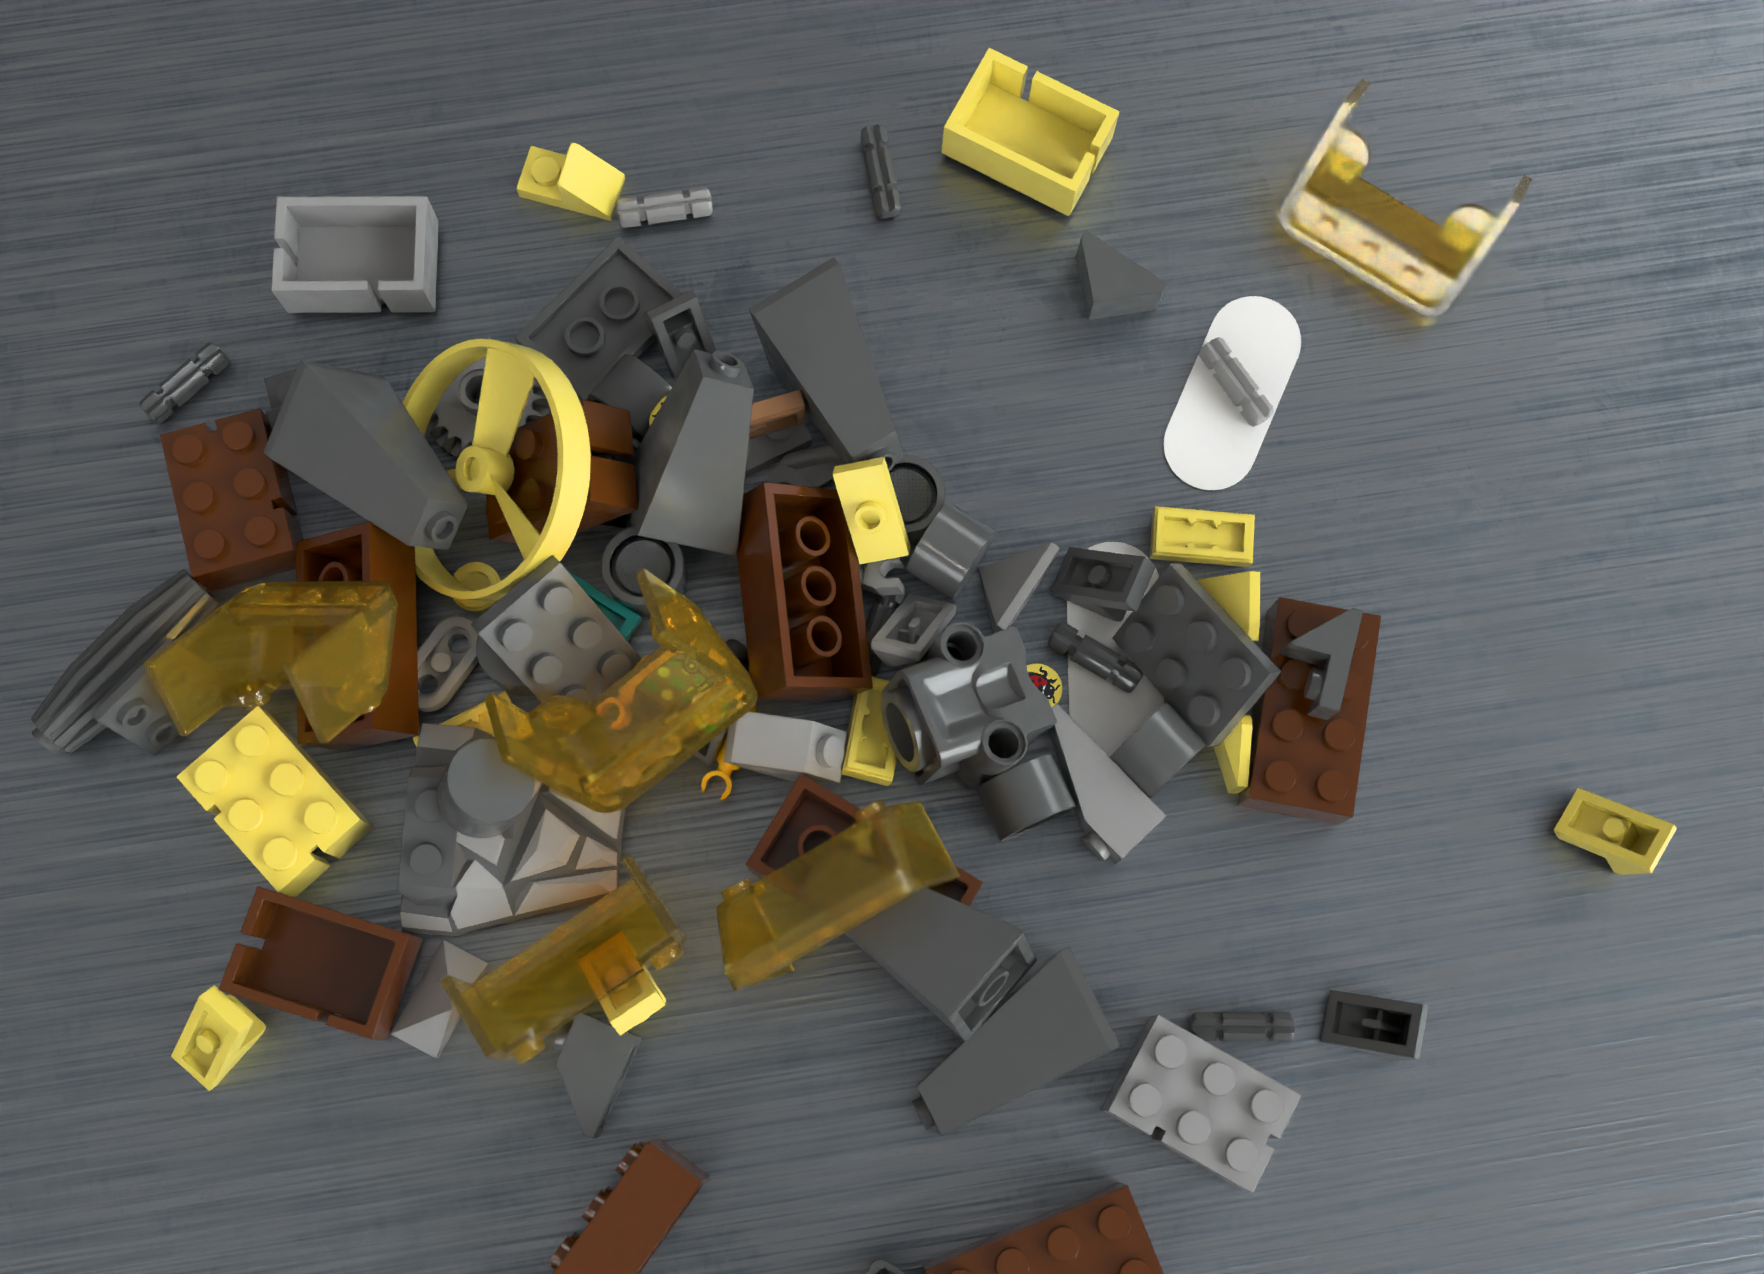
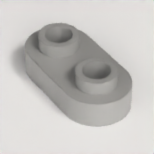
[417,617,479,712]

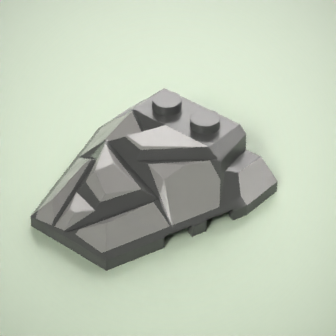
[398,723,627,936]

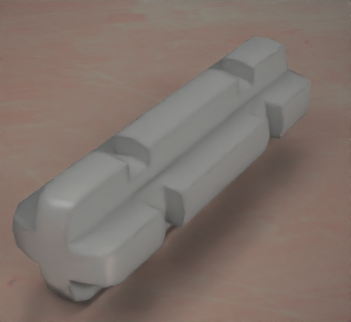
[617,187,713,228]
[1199,337,1274,427]

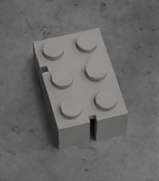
[271,196,439,313]
[1100,1015,1302,1193]

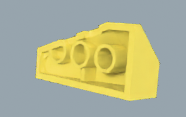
[1197,571,1260,794]

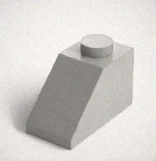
[723,710,847,783]

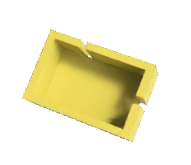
[941,48,1120,216]
[176,706,374,898]

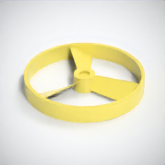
[402,339,591,601]

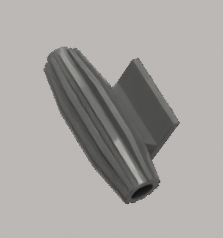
[31,569,229,755]

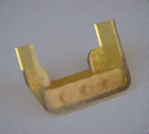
[1279,79,1533,316]
[484,568,758,813]
[143,581,398,743]
[716,800,960,992]
[440,854,687,1064]

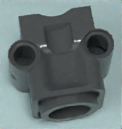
[881,622,1057,789]

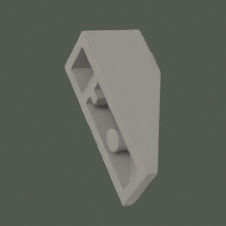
[1048,703,1166,864]

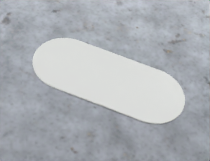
[1163,296,1301,490]
[1067,542,1164,757]

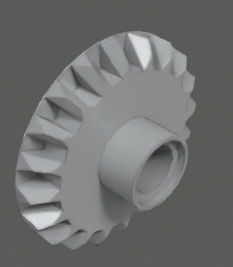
[427,337,550,458]

